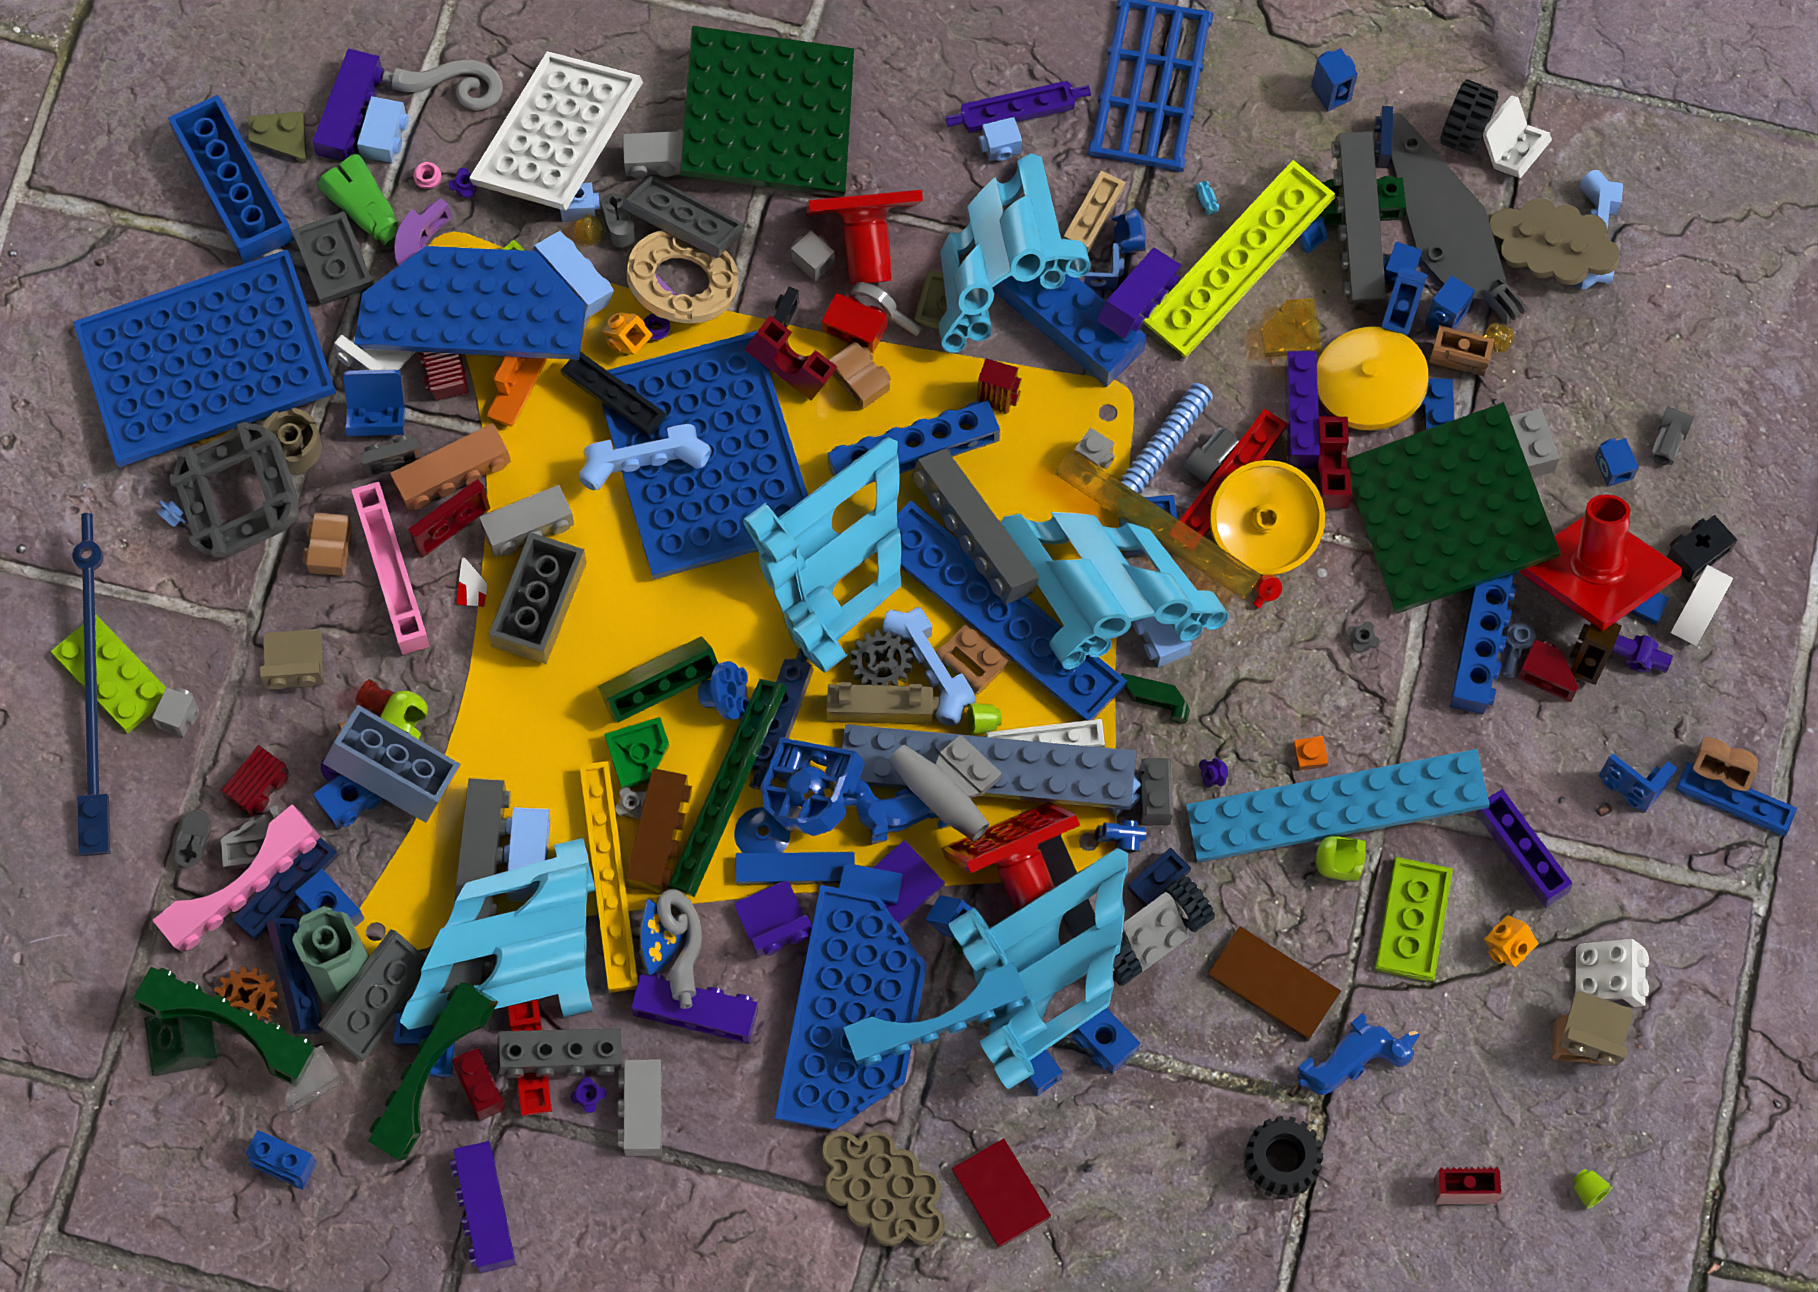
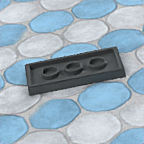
[622,176,745,258]
[318,929,426,1062]

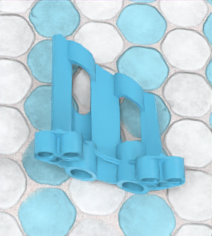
[938,153,1091,353]
[743,437,901,673]
[948,848,1128,1090]

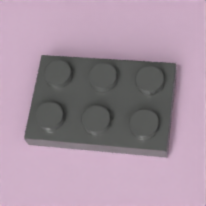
[292,211,373,304]
[360,435,421,478]

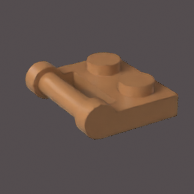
[936,622,1011,695]

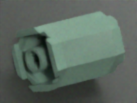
[292,906,370,1005]

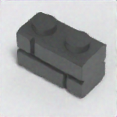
[1139,758,1173,825]

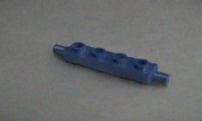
[749,648,814,790]

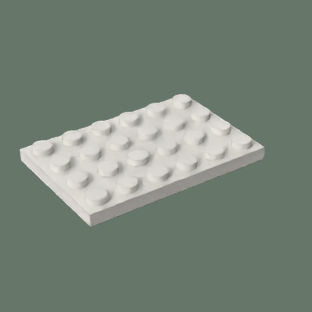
[470,51,643,211]

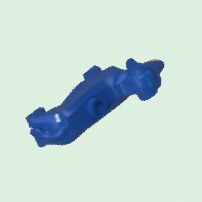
[843,779,951,844]
[1297,1013,1420,1095]

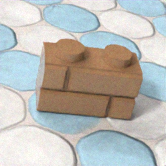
[1429,325,1495,377]

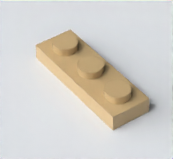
[1063,171,1126,252]

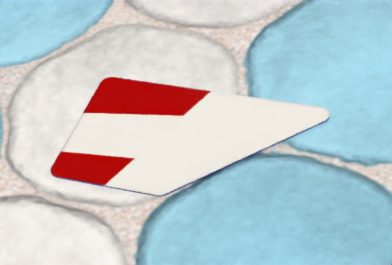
[456,558,487,607]

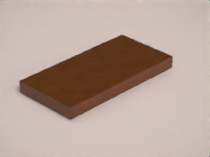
[1207,926,1341,1041]

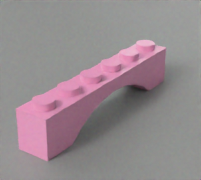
[351,481,430,655]
[153,804,321,952]

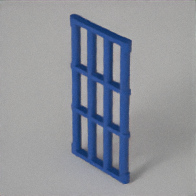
[1087,0,1213,172]

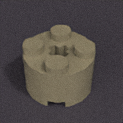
[263,408,323,475]

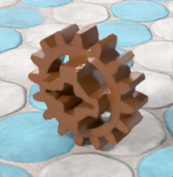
[214,966,280,1027]

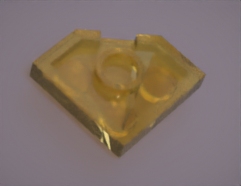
[1261,298,1322,358]

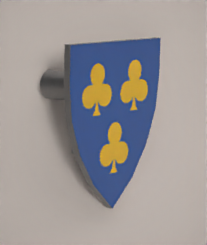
[632,899,684,975]

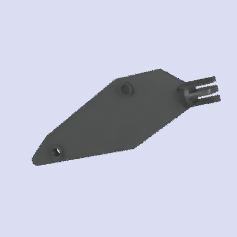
[1391,113,1528,326]

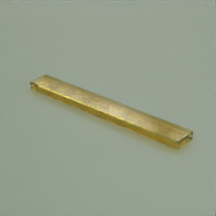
[1055,450,1261,600]

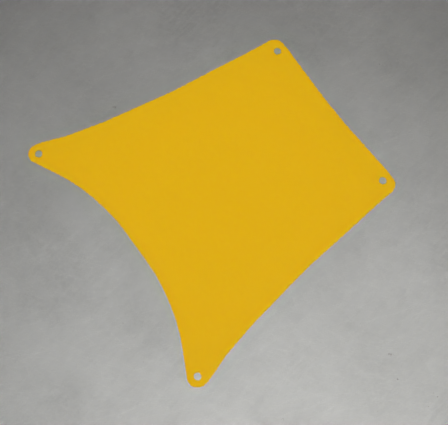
[355,231,1134,956]

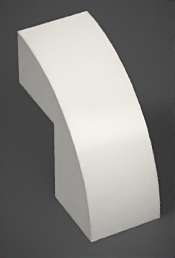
[1671,565,1733,646]

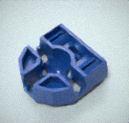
[760,737,865,836]

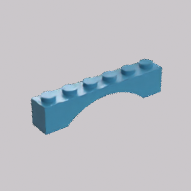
[843,962,1028,1067]

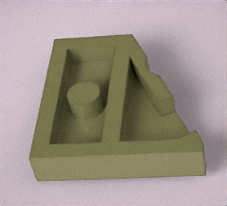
[248,111,307,164]

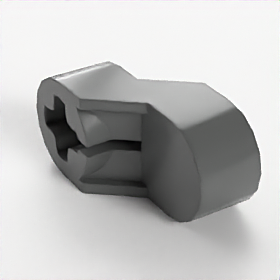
[601,193,635,247]
[175,809,211,867]

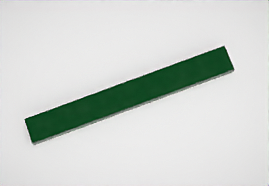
[667,679,787,897]

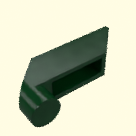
[1121,673,1190,724]

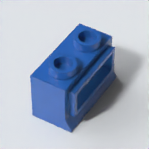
[246,1130,317,1190]

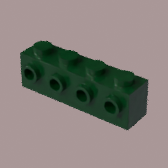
[1319,176,1406,224]
[598,636,718,723]

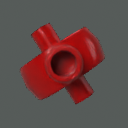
[1252,574,1282,609]

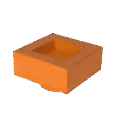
[1293,736,1328,771]

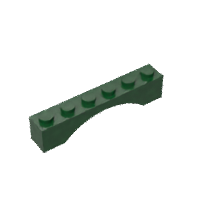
[133,967,314,1087]
[368,982,499,1160]

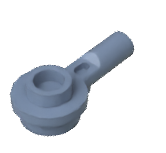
[1503,623,1536,678]

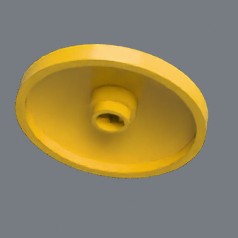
[1317,326,1429,431]
[1210,460,1325,575]

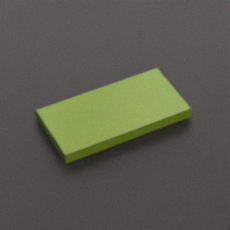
[1374,857,1453,983]

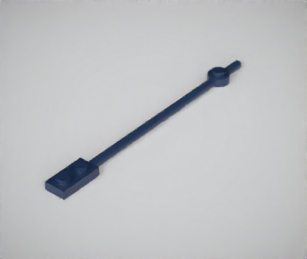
[72,513,111,856]

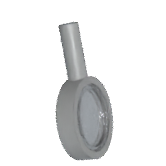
[849,282,922,336]

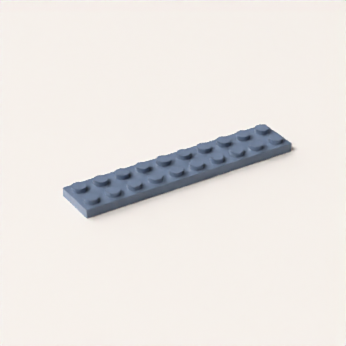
[842,724,1137,810]

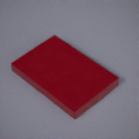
[408,479,490,558]
[952,1138,1051,1249]

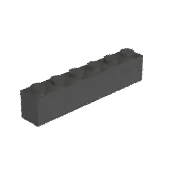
[1331,131,1386,304]
[912,448,1040,605]

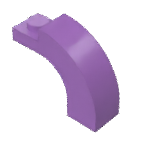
[395,198,453,266]

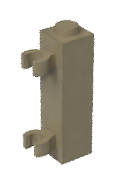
[827,682,939,724]

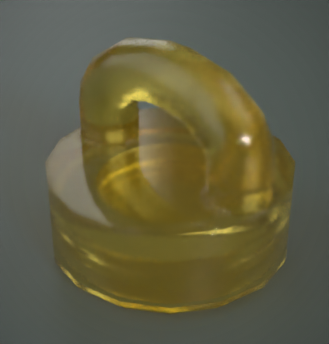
[575,214,603,245]
[1484,322,1514,352]

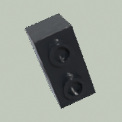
[1667,515,1737,582]

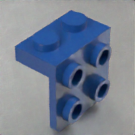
[343,369,406,436]

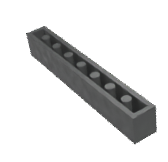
[443,778,511,993]

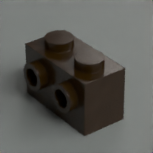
[1570,623,1622,685]

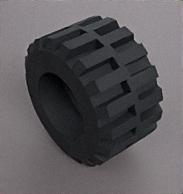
[1440,79,1498,156]
[1243,1116,1323,1199]

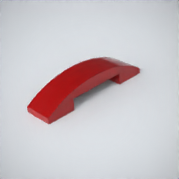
[508,999,552,1116]

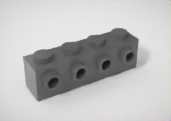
[497,1028,622,1078]

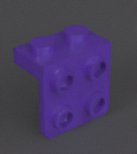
[735,881,812,957]

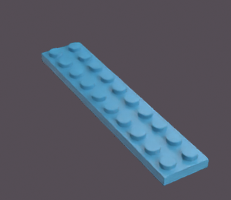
[1186,749,1490,863]

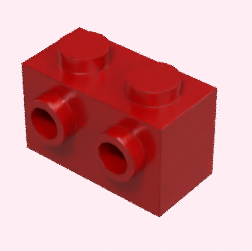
[822,293,888,354]

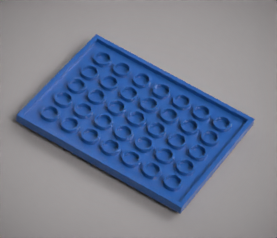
[73,249,336,467]
[601,331,808,580]

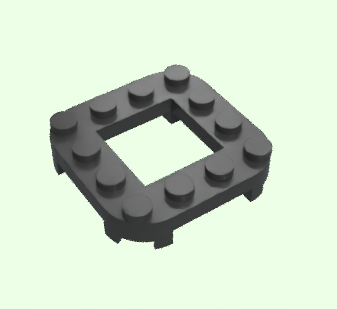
[170,422,300,558]

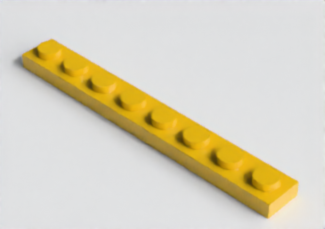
[579,761,638,993]

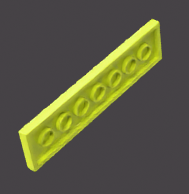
[1144,160,1335,358]

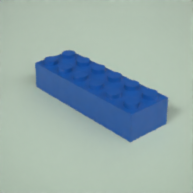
[168,95,294,264]
[993,274,1147,387]

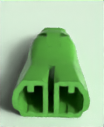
[317,154,398,247]

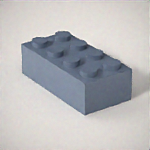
[323,705,460,823]

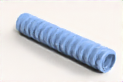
[1116,383,1213,499]

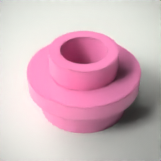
[413,162,442,189]

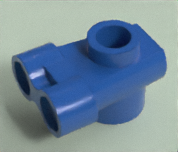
[1095,820,1146,853]

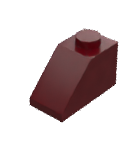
[1518,639,1578,702]

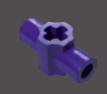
[1612,635,1673,673]

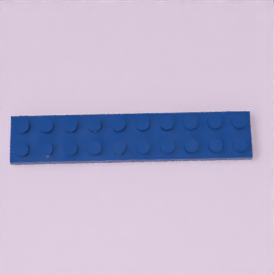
[897,501,1127,721]

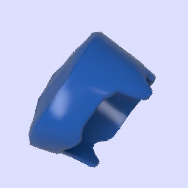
[1112,208,1146,254]

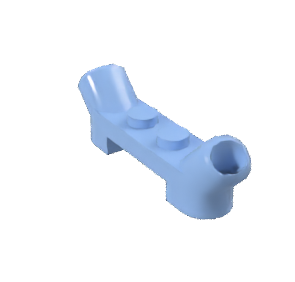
[1575,170,1623,290]
[579,424,711,490]
[882,607,976,726]

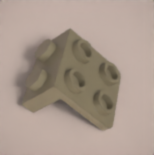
[260,629,324,690]
[1559,991,1633,1067]

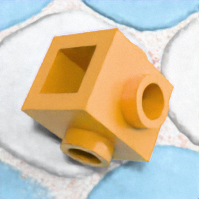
[602,312,653,355]
[1484,915,1539,968]

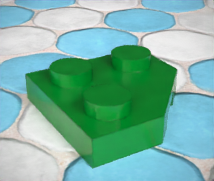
[604,717,669,789]

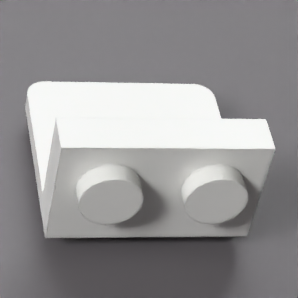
[1483,95,1552,178]
[335,335,415,370]
[1575,939,1649,1007]

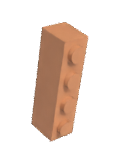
[390,423,511,512]

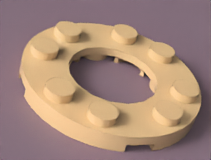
[626,230,738,323]

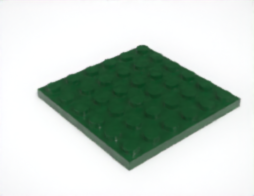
[680,26,854,197]
[1347,402,1561,614]

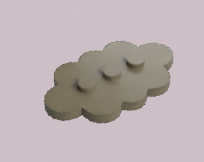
[1489,198,1620,285]
[821,1130,945,1246]

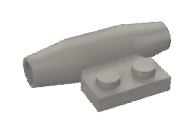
[889,735,1002,841]

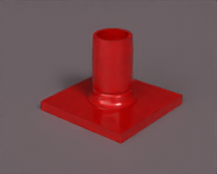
[805,189,923,285]
[1518,494,1682,631]
[941,802,1080,912]

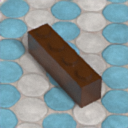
[626,768,692,894]

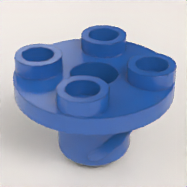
[698,661,749,720]

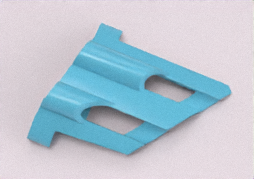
[1001,512,1229,670]
[400,838,595,1030]

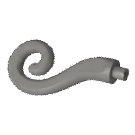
[383,60,503,111]
[657,889,702,1009]

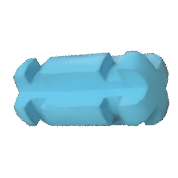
[1195,181,1219,215]

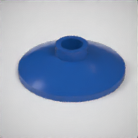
[734,807,790,853]

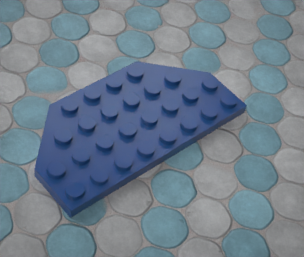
[354,246,586,360]
[774,885,927,1131]

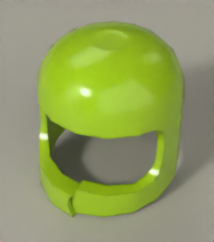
[380,690,428,740]
[1316,836,1366,882]

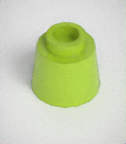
[967,703,1002,736]
[1572,1169,1613,1209]

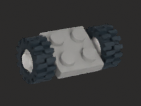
[1113,875,1215,986]

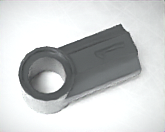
[1649,406,1694,465]
[1184,427,1239,485]

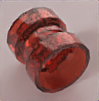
[355,679,395,717]

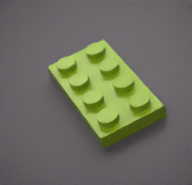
[51,614,166,734]

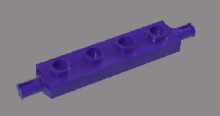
[945,81,1091,133]

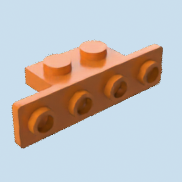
[487,356,548,427]

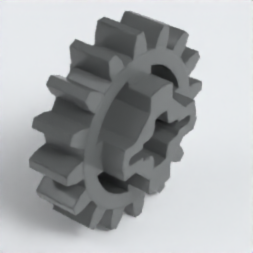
[850,630,913,686]

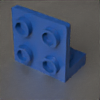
[1599,753,1677,812]

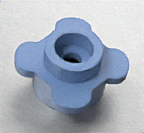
[157,500,187,527]

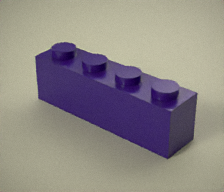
[312,48,385,162]
[1097,247,1181,339]
[1285,351,1320,469]
[1476,789,1573,908]
[631,973,758,1044]
[450,1141,516,1273]

